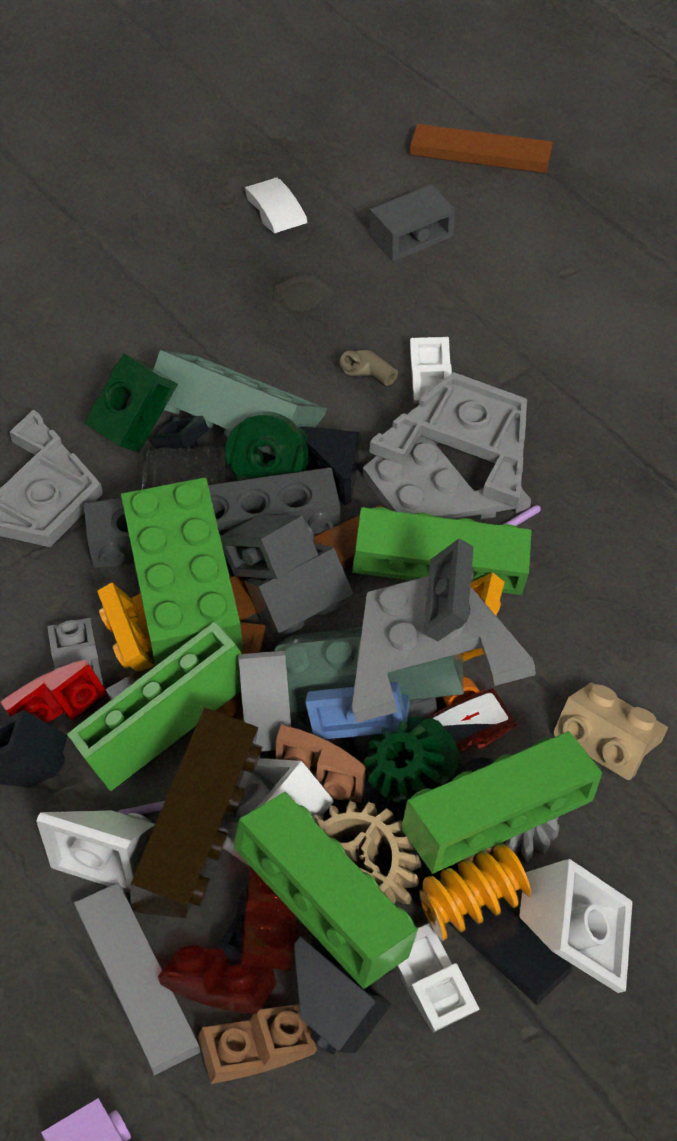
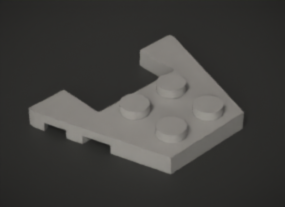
[369,372,527,508]
[0,410,103,547]
[363,436,531,520]
[352,576,536,723]

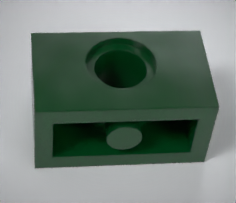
[85,353,178,453]

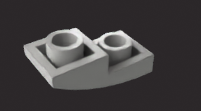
[47,618,103,685]
[239,651,291,751]

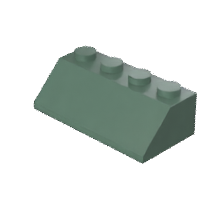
[154,350,327,456]
[275,627,464,713]

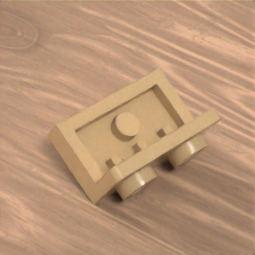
[554,682,668,780]

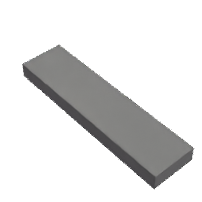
[74,882,201,1075]

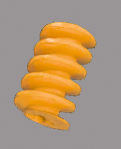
[419,844,532,941]

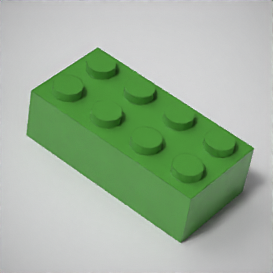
[121,477,243,666]

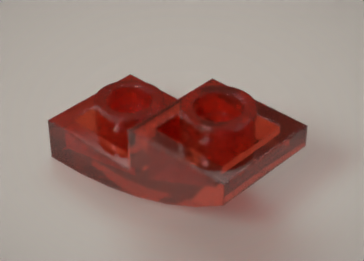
[158,945,277,1014]

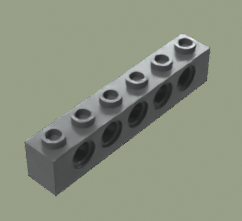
[84,468,341,568]

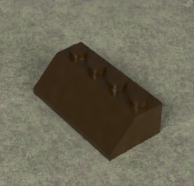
[130,707,263,918]

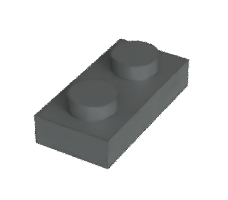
[423,538,474,642]

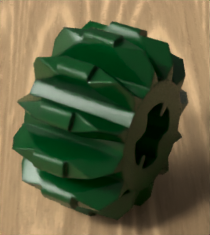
[364,721,446,804]

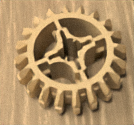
[313,801,421,904]

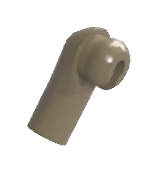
[339,350,398,386]

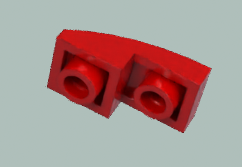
[0,659,107,724]

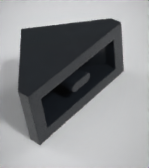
[300,427,359,505]

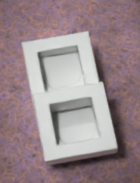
[245,177,307,233]
[410,337,452,404]
[395,923,479,1033]

